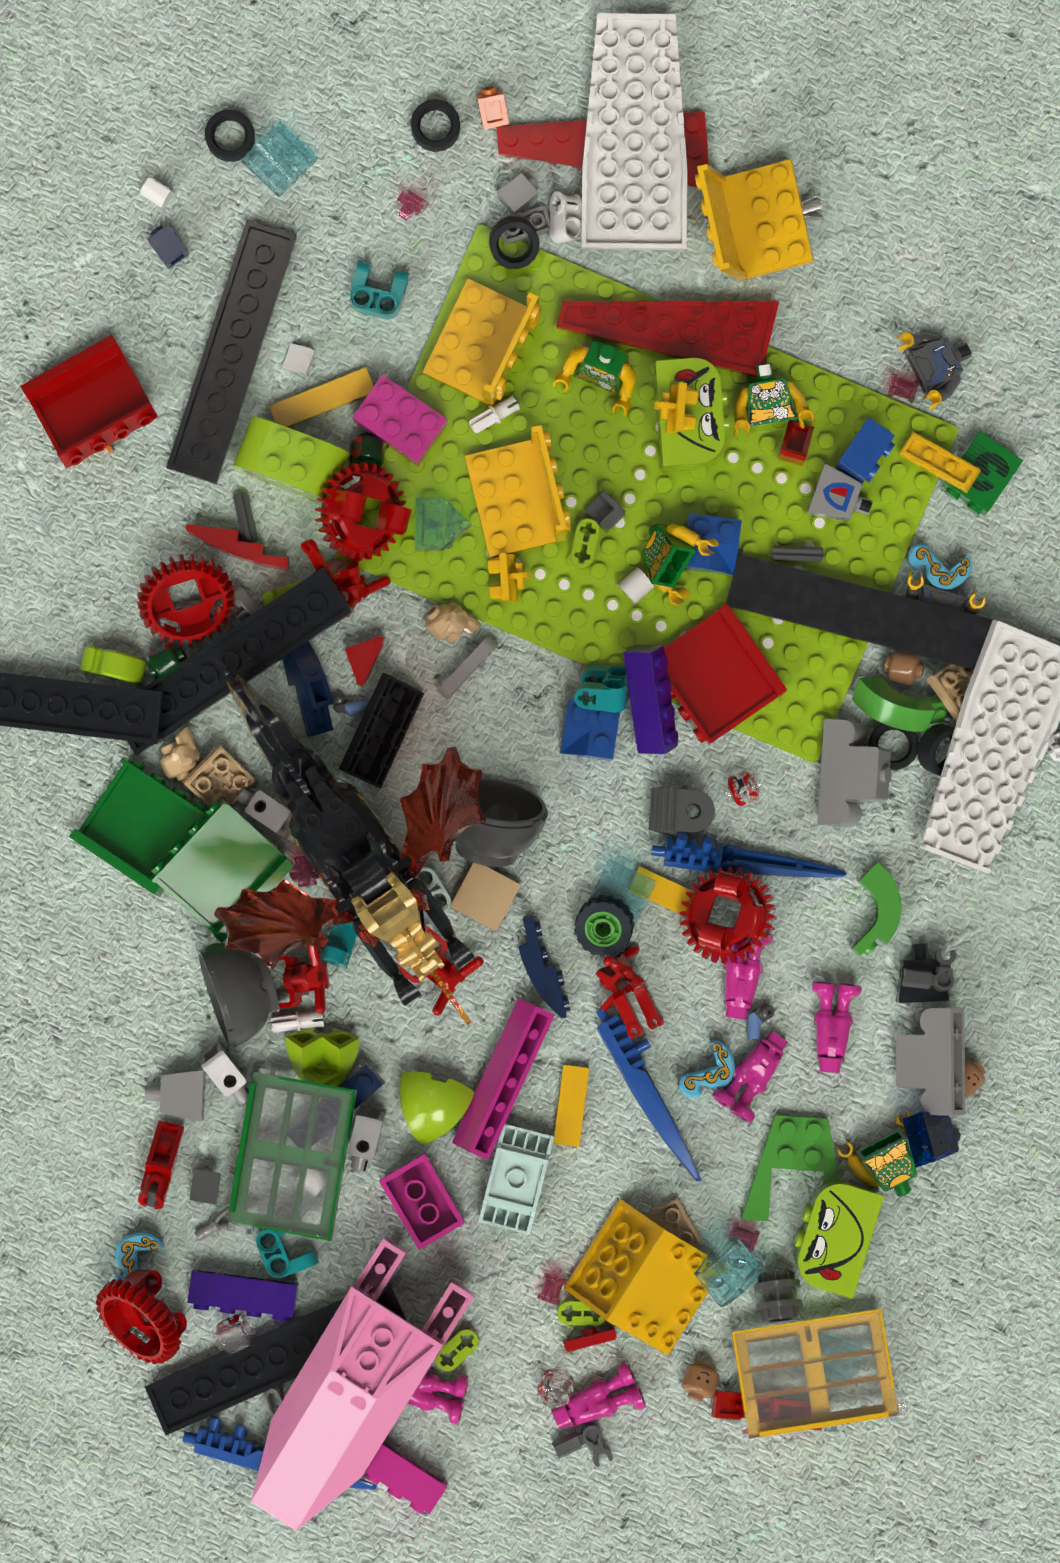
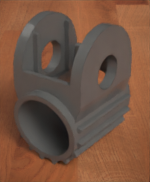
[649,785,715,837]

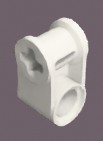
[549,191,582,244]

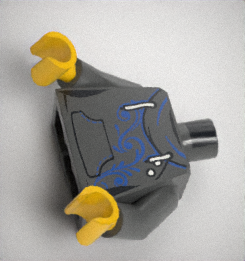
[895,332,972,410]
[905,571,987,615]

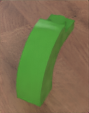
[852,676,948,732]
[851,862,902,956]

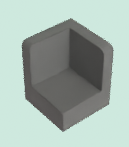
[585,490,626,533]
[189,1167,221,1205]

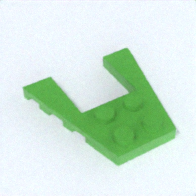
[741,1115,839,1221]

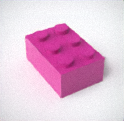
[352,374,448,466]
[379,1153,466,1250]

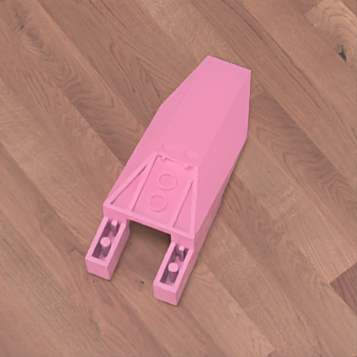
[251,1237,476,1531]

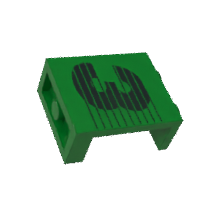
[942,431,1023,516]

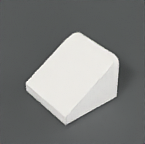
[282,343,316,377]

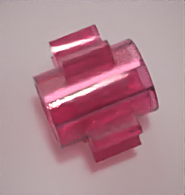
[289,855,320,887]

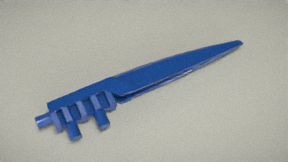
[651,833,847,878]
[596,1009,702,1181]
[182,1416,377,1490]

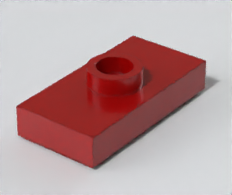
[563,1327,617,1352]

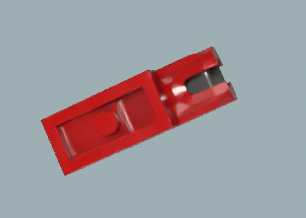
[138,1120,184,1210]

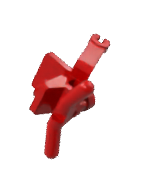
[301,520,391,617]
[396,924,484,1016]
[264,940,330,1014]
[595,944,664,1039]

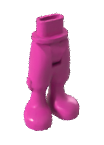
[724,927,774,1020]
[812,982,862,1073]
[711,1031,788,1124]
[551,1362,646,1429]
[408,1372,469,1425]

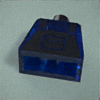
[902,1111,961,1168]

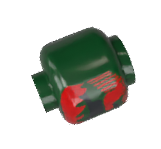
[349,433,384,468]
[146,643,187,680]

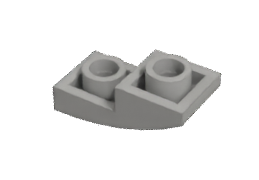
[496,205,550,245]

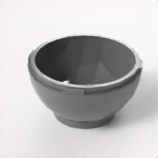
[443,778,548,867]
[198,943,280,1047]

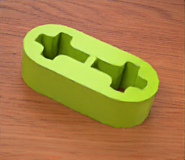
[571,519,600,569]
[557,1300,605,1326]
[436,1328,479,1371]

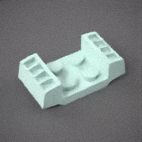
[478,1124,554,1235]

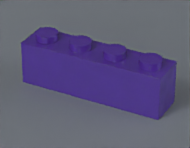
[623,645,678,754]
[187,1269,299,1321]

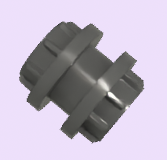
[754,1270,803,1322]

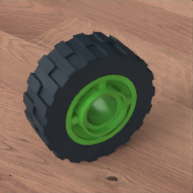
[574,895,634,957]

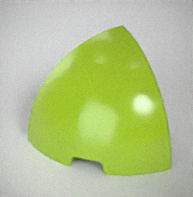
[285,1028,360,1102]
[400,1071,475,1145]

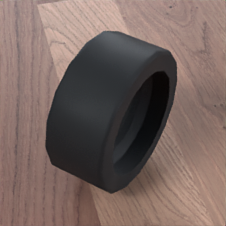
[411,99,460,152]
[205,109,255,162]
[489,216,539,269]
[868,723,919,771]
[917,723,955,776]

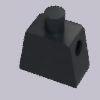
[896,943,949,1003]

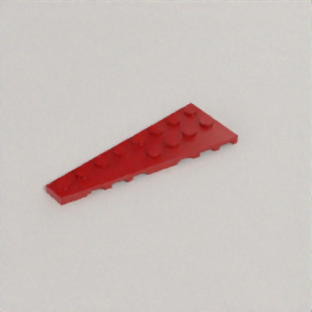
[496,111,709,188]
[557,300,779,377]

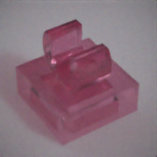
[397,189,429,221]

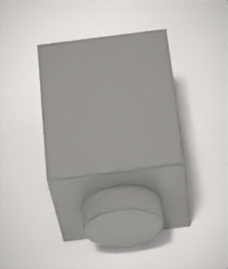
[497,173,539,214]

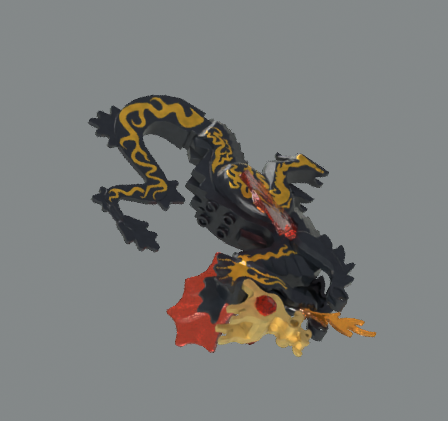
[214,655,486,1025]

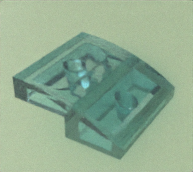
[241,122,318,197]
[588,858,656,927]
[694,1236,764,1307]

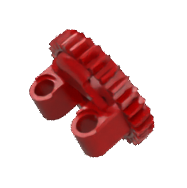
[315,462,412,561]
[137,554,235,646]
[679,867,777,965]
[96,1269,187,1364]

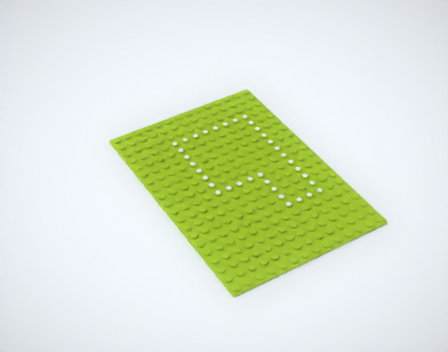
[335,225,958,763]

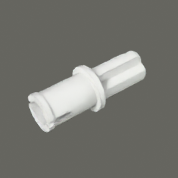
[469,395,520,434]
[270,1011,324,1033]

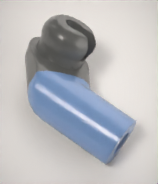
[332,695,370,715]
[747,1003,775,1039]

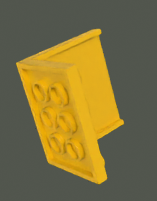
[695,159,815,282]
[422,278,541,406]
[465,425,571,559]
[563,1199,725,1355]

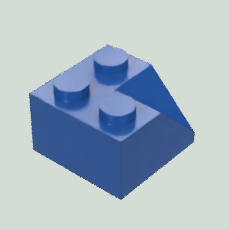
[835,418,895,484]
[685,514,742,575]
[560,699,620,761]

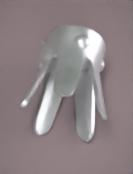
[802,193,825,221]

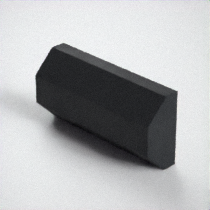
[339,673,424,789]

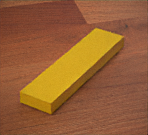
[269,367,374,428]

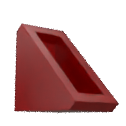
[777,420,814,466]
[345,636,386,688]

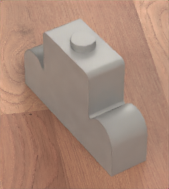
[817,719,892,827]
[894,1008,965,1115]

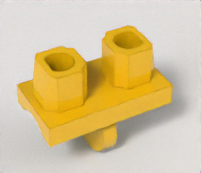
[653,382,698,434]
[487,553,531,602]

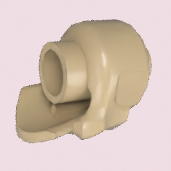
[425,602,481,643]
[160,726,201,782]

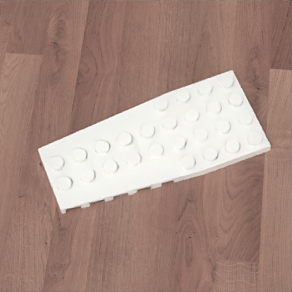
[581,13,687,251]
[920,620,1060,874]

